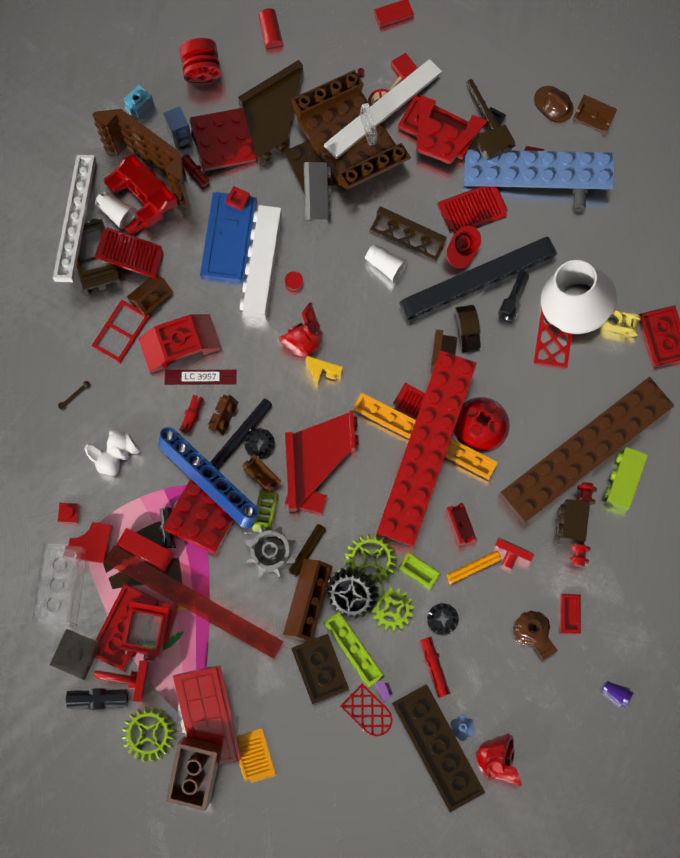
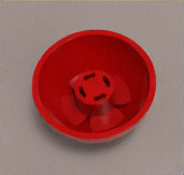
[454,397,510,453]

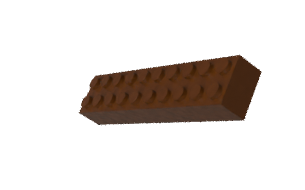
[499,376,675,526]

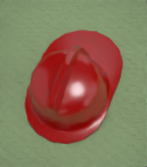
[447,226,481,268]

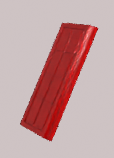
[173,665,242,765]

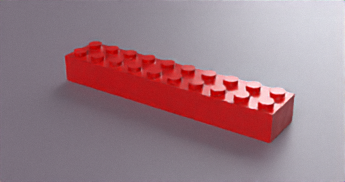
[376,350,477,547]

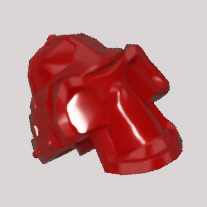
[278,302,323,358]
[476,733,522,787]

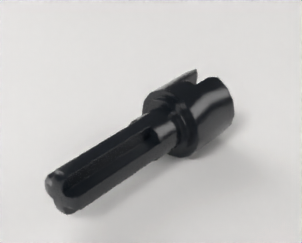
[498,270,529,321]

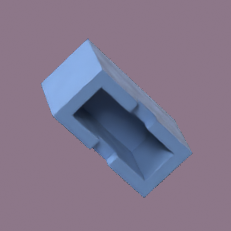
[163,106,192,147]

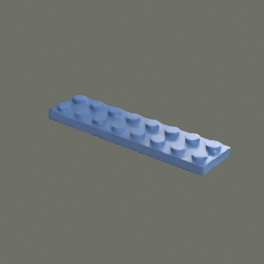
[464,150,614,189]

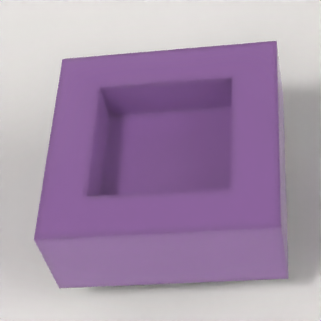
[376,680,393,702]

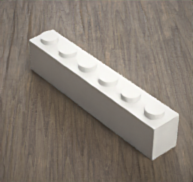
[240,205,282,319]

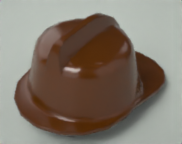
[534,86,574,122]

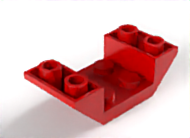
[138,314,222,373]

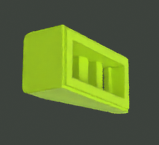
[252,490,279,532]

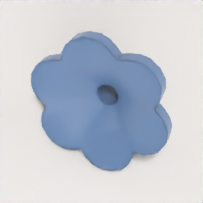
[450,715,474,741]

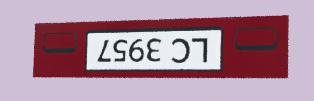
[164,369,236,385]

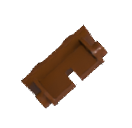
[208,394,238,436]
[242,454,281,493]

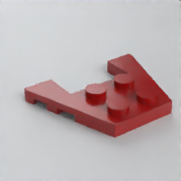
[416,95,487,164]

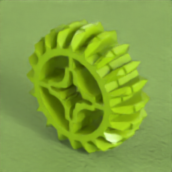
[345,534,397,585]
[121,707,176,762]

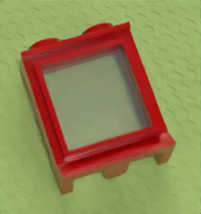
[119,601,171,661]

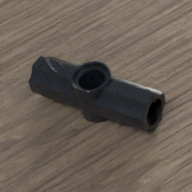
[66,688,128,710]

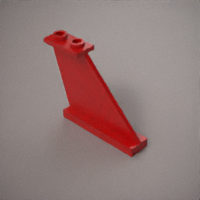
[285,410,359,512]

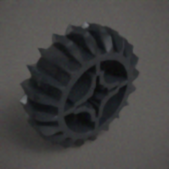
[326,566,380,619]

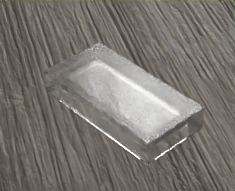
[360,103,378,146]

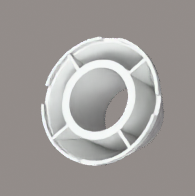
[541,260,617,334]

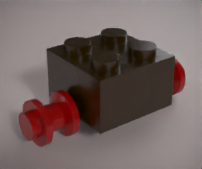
[554,482,597,567]

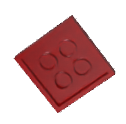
[189,108,257,171]
[163,479,237,555]

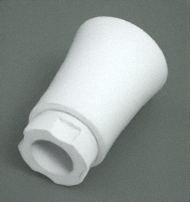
[94,191,137,230]
[365,244,408,283]

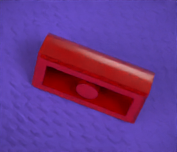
[258,8,283,49]

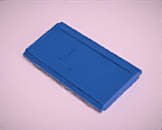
[200,192,257,282]

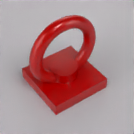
[93,660,149,702]

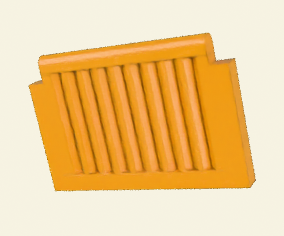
[238,728,276,783]

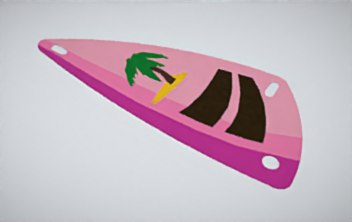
[87,485,210,712]

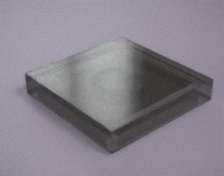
[50,628,102,680]

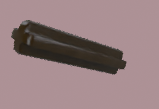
[289,524,326,577]

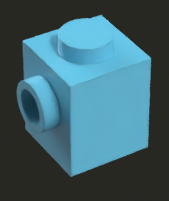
[124,85,154,118]

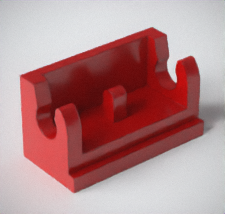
[446,503,477,547]

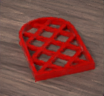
[340,683,393,736]

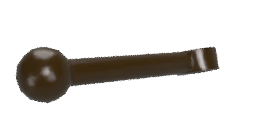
[58,381,90,410]

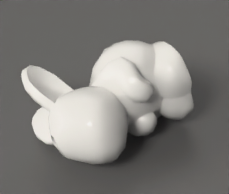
[85,429,140,476]

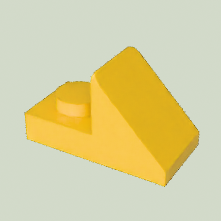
[306,356,343,387]

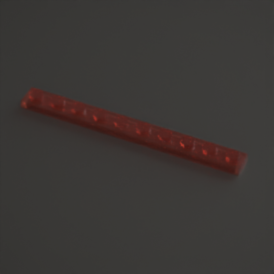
[104,545,284,659]

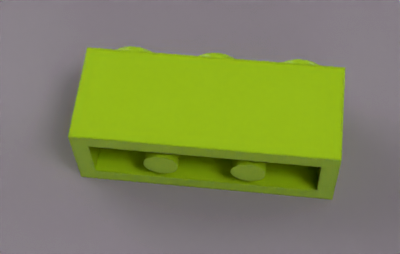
[603,447,648,512]

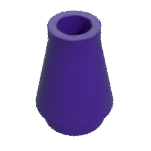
[602,681,634,707]

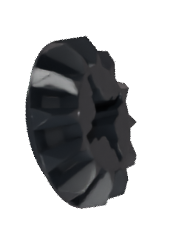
[244,427,275,458]
[427,603,459,635]

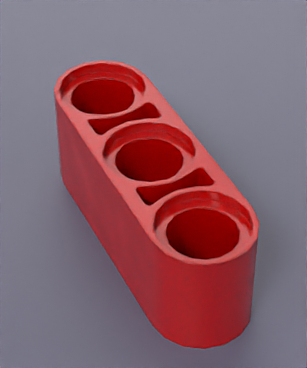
[116,528,175,571]

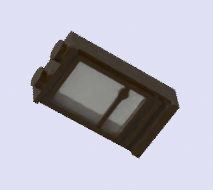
[76,219,122,296]

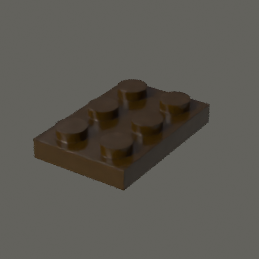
[284,140,340,196]
[291,634,349,705]

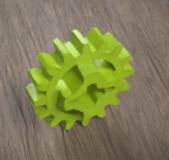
[372,587,414,631]

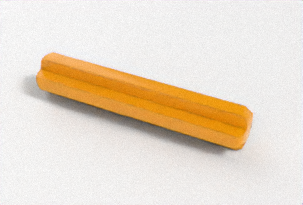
[447,550,501,584]

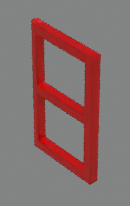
[91,299,150,363]

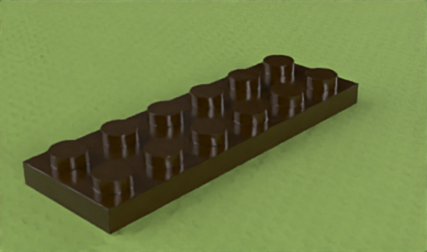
[392,684,485,812]

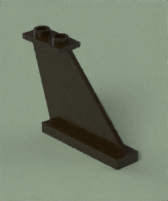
[238,60,303,165]

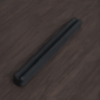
[210,398,272,470]

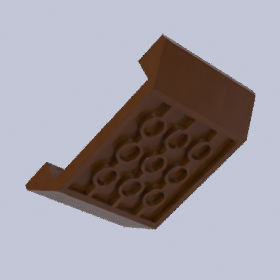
[291,70,411,189]
[92,109,190,209]

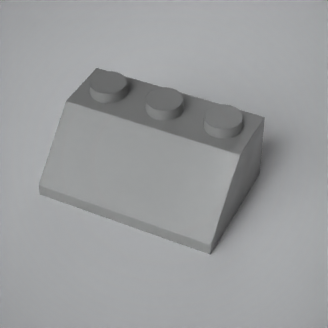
[304,162,332,220]

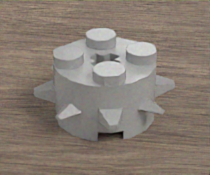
[245,526,296,577]

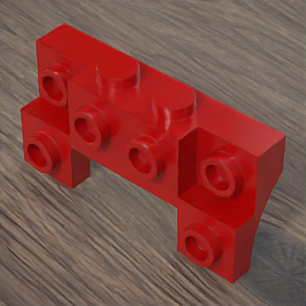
[104,154,177,227]

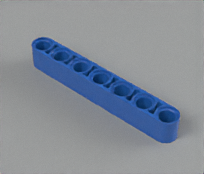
[158,427,258,528]

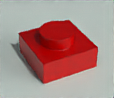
[225,186,250,212]
[57,502,80,524]

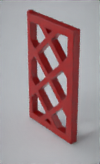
[533,309,572,368]

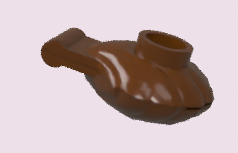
[514,610,558,660]

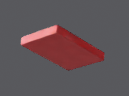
[639,305,680,368]

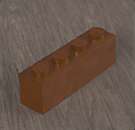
[283,559,333,642]

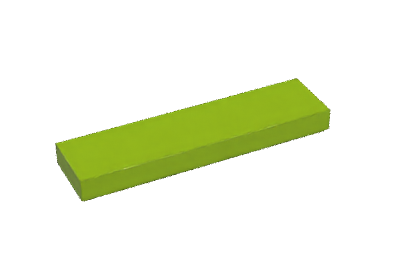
[323,611,385,688]

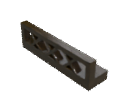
[370,206,447,262]

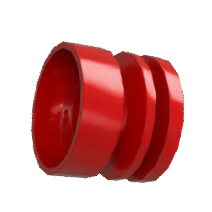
[179,38,221,84]

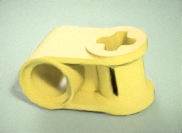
[603,310,641,337]

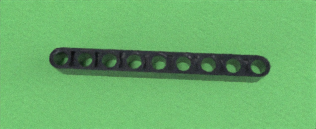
[399,237,557,320]

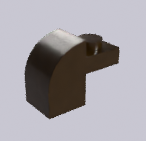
[455,305,481,350]

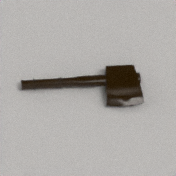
[466,79,516,160]

